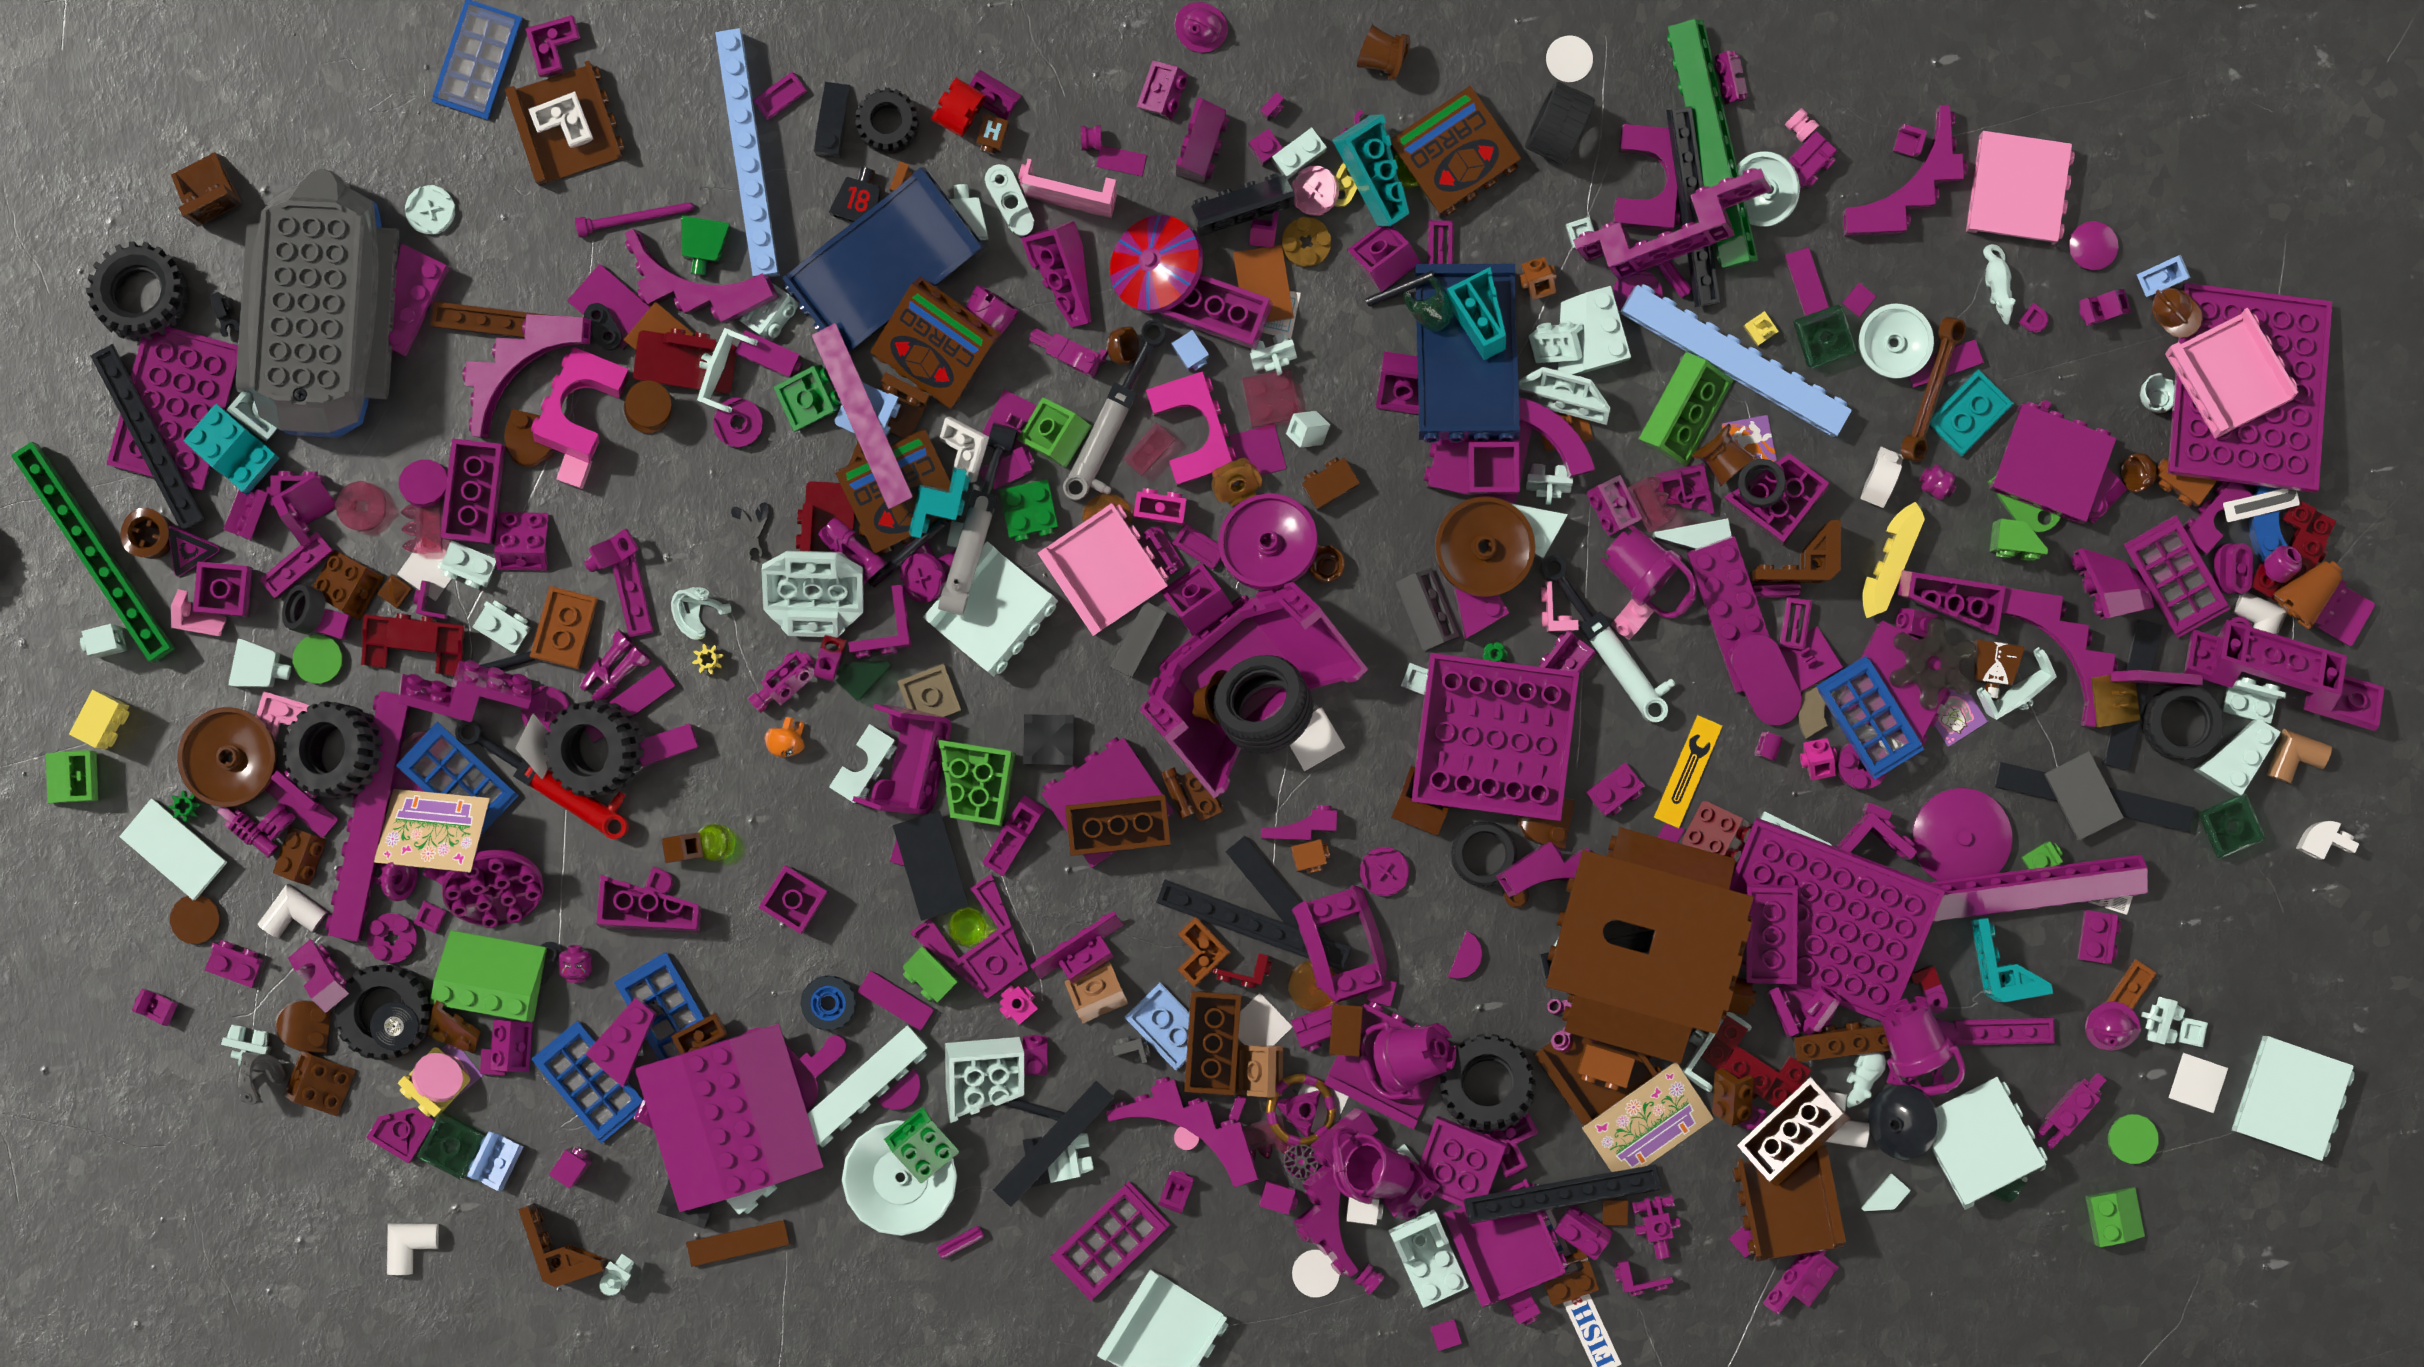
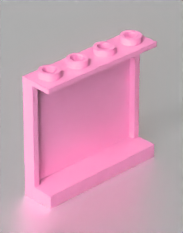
[1966,131,2075,245]
[1018,159,1117,219]
[2165,308,2298,439]
[1038,503,1169,636]

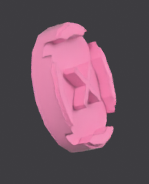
[1291,166,1339,215]
[412,1053,463,1102]

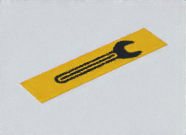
[1654,715,1722,828]

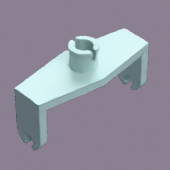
[697,328,758,413]
[1977,647,2057,720]
[1683,1012,1752,1092]

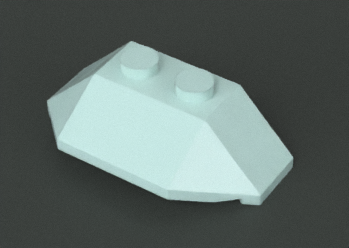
[1518,367,1610,425]

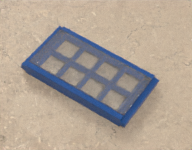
[432,0,523,120]
[1816,656,1924,780]
[396,721,519,836]
[614,952,719,1061]
[532,1020,643,1144]

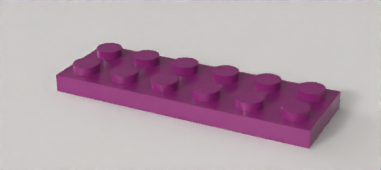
[1687,536,1769,693]

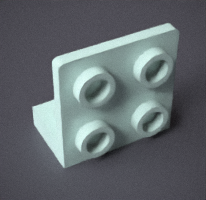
[2221,677,2286,724]

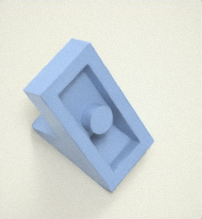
[2137,255,2191,297]

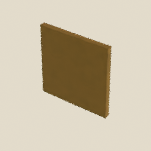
[2091,674,2140,727]

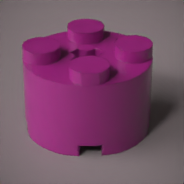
[1835,739,1888,790]

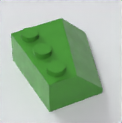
[938,740,1016,827]

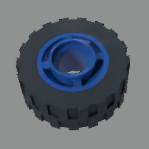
[801,975,856,1031]

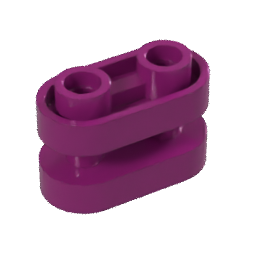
[2214,544,2253,593]

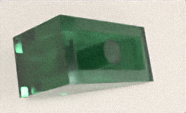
[835,661,892,702]

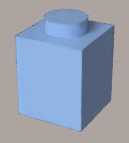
[1172,330,1209,371]

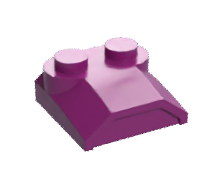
[2087,466,2127,524]

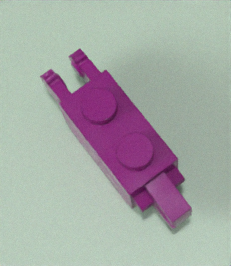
[2035,1073,2106,1150]

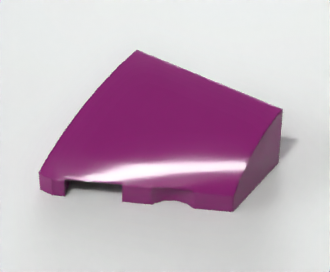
[1655,463,1714,514]

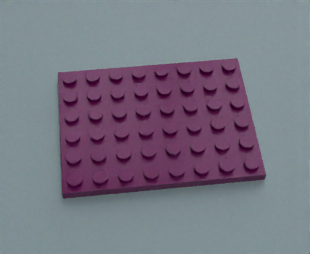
[2167,283,2332,493]
[1729,817,1945,1021]

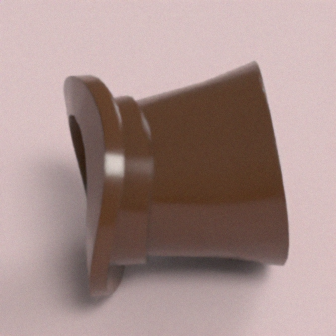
[1357,24,1410,81]
[624,380,672,434]
[1691,423,1756,487]
[120,508,173,559]

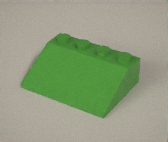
[430,930,547,1021]

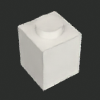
[1346,1197,1383,1225]

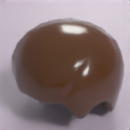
[1106,326,1139,365]
[2121,453,2157,492]
[1308,545,1345,582]

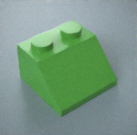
[1017,397,1091,468]
[902,946,959,1003]
[2085,1187,2145,1247]

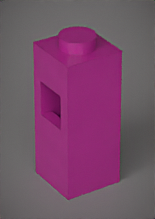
[735,330,803,378]
[639,723,700,767]

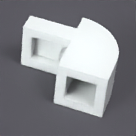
[1860,447,1903,508]
[2296,821,2359,860]

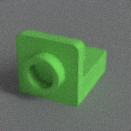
[2021,841,2063,869]

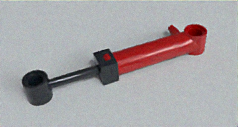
[455,720,629,839]

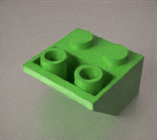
[1990,519,2048,561]
[46,750,98,803]

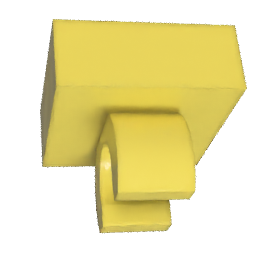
[1743,311,1779,346]

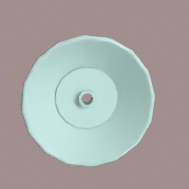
[842,1120,957,1236]

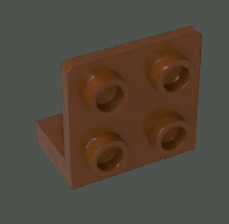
[879,372,931,439]
[313,550,384,620]
[283,1051,355,1116]

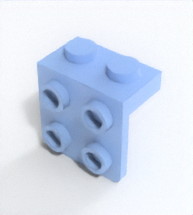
[835,382,901,438]

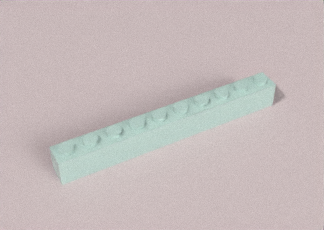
[726,1025,928,1215]

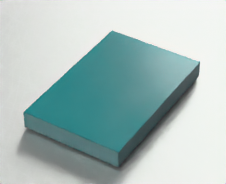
[1929,369,2014,457]

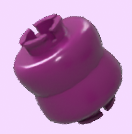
[1919,464,1957,500]

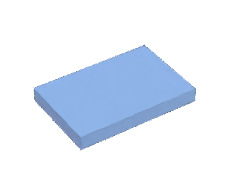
[1125,983,1189,1071]

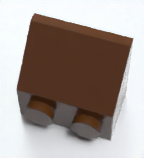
[1391,766,1449,836]

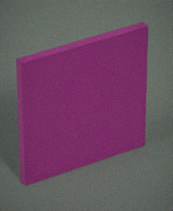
[982,389,1037,452]
[1779,627,1843,693]

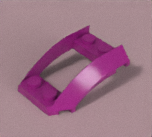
[1292,885,1387,1003]

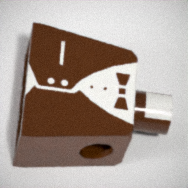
[1973,640,2024,699]

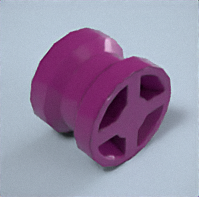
[1081,125,1101,151]
[1354,1263,1385,1295]

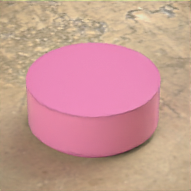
[1174,1126,1199,1150]

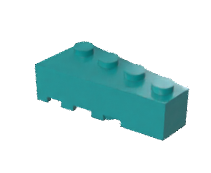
[1332,114,1409,226]

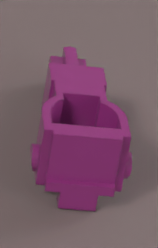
[1029,328,1108,378]

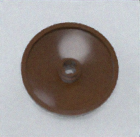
[1435,497,1535,597]
[177,707,278,807]

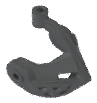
[237,1052,286,1105]

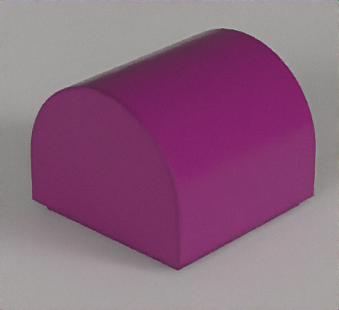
[1755,732,1783,762]

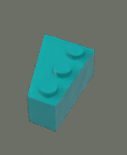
[1447,267,1506,360]

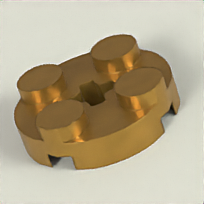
[1282,217,1331,267]
[1211,458,1262,506]

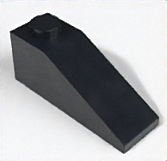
[814,82,850,159]

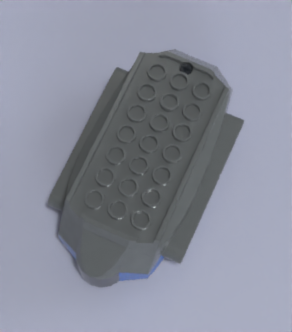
[236,169,399,438]

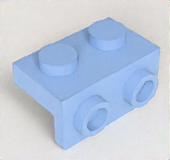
[467,1131,524,1192]

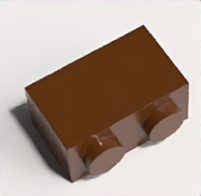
[1301,457,1360,510]

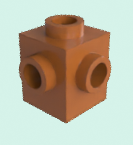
[1519,257,1557,300]

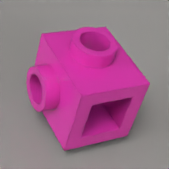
[1800,738,1838,781]
[999,985,1038,1025]

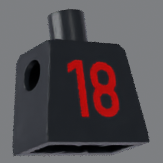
[829,167,881,222]

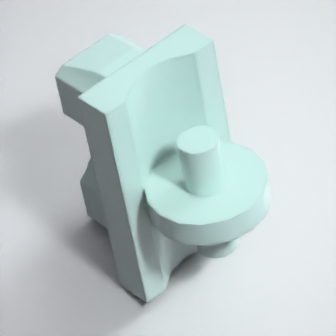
[1250,333,1297,375]
[1526,463,1573,505]
[2141,997,2185,1045]
[221,1025,271,1067]
[599,1254,634,1296]

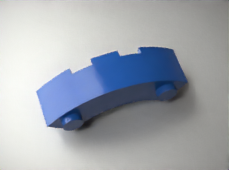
[2249,485,2287,562]

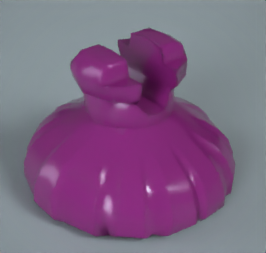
[374,862,418,902]

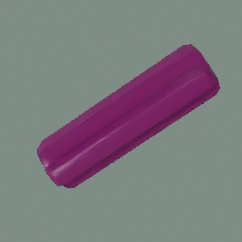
[1656,260,1692,298]
[1752,582,1801,598]
[936,1226,984,1259]

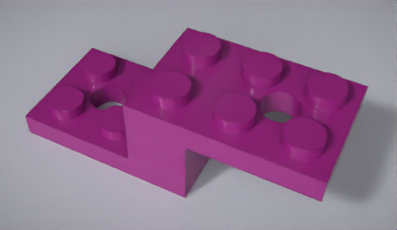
[398,660,532,722]

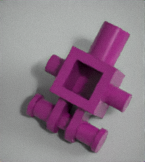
[1632,1195,1681,1259]

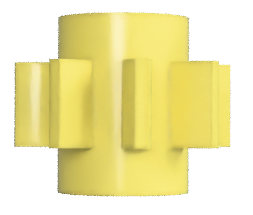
[692,644,724,675]

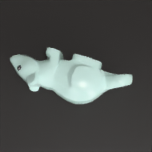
[1983,244,2015,324]
[1846,1052,1886,1108]

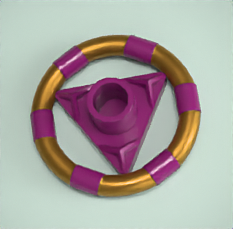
[1266,1074,1336,1147]

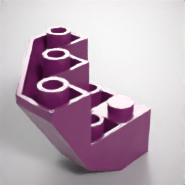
[2072,548,2154,620]

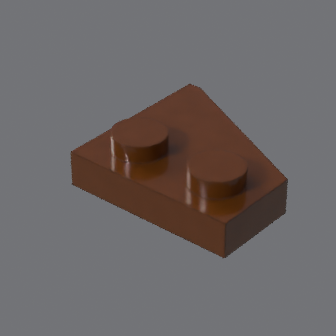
[428,1001,481,1054]

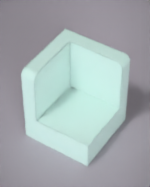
[1286,411,1330,448]

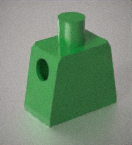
[681,216,731,276]

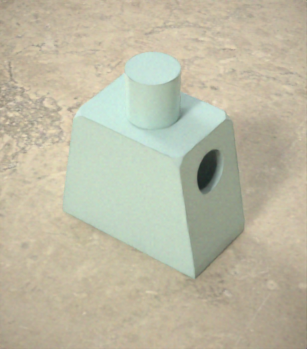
[950,184,988,240]
[228,639,291,688]

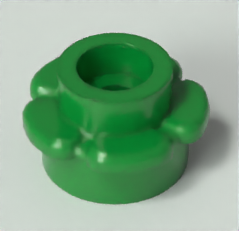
[1483,642,1507,662]

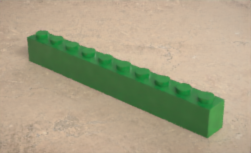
[1667,19,1758,268]
[11,441,175,663]

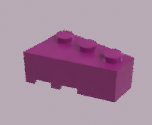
[585,997,657,1087]

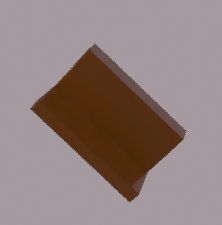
[1329,1004,1363,1056]

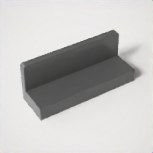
[1396,568,1459,651]
[1110,601,1167,678]

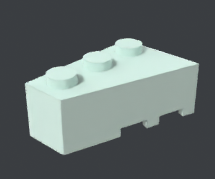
[2194,719,2281,796]

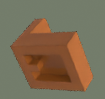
[889,161,912,193]

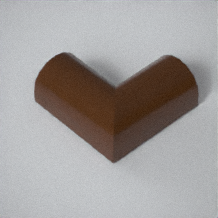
[671,1013,727,1054]

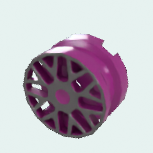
[257,803,296,842]
[1284,1145,1318,1179]

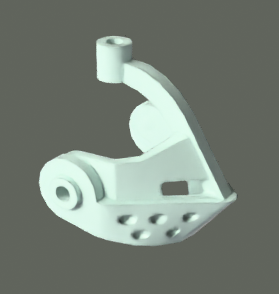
[671,587,731,640]

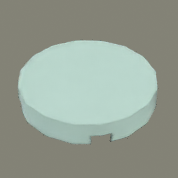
[405,185,455,235]

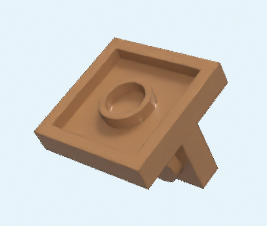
[1064,962,1128,1023]
[1236,1045,1283,1097]

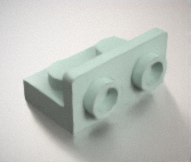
[740,283,799,342]
[1529,321,1583,363]
[438,540,496,590]
[473,600,532,654]

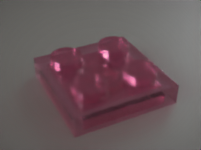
[1242,369,1300,428]

